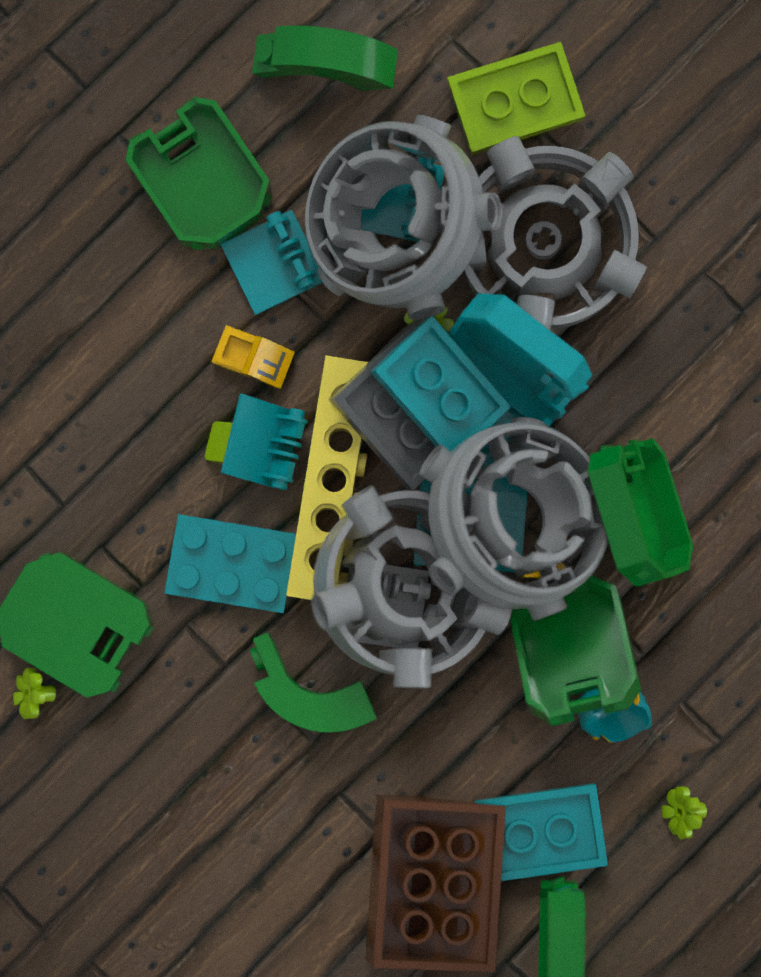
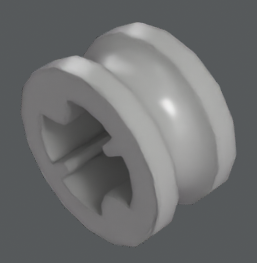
[526,221,561,260]

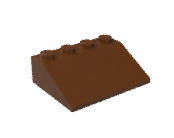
[365,794,506,972]

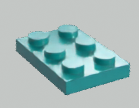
[370,316,511,451]
[164,514,296,613]
[474,783,608,881]

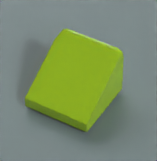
[205,421,233,464]

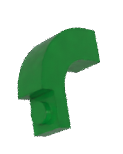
[252,25,398,91]
[250,632,377,732]

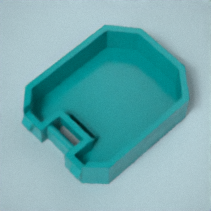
[448,293,592,427]

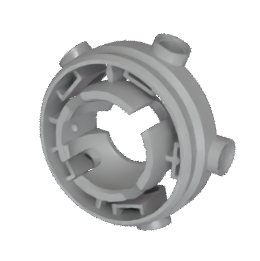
[305,114,502,320]
[462,136,647,330]
[419,417,609,621]
[311,485,512,688]

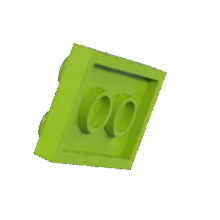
[447,42,586,156]

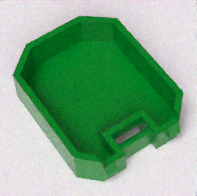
[126,96,271,250]
[588,438,693,587]
[0,552,154,697]
[510,575,641,726]
[538,876,585,977]

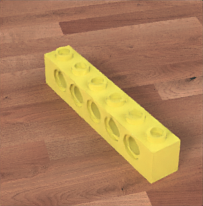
[286,355,368,600]

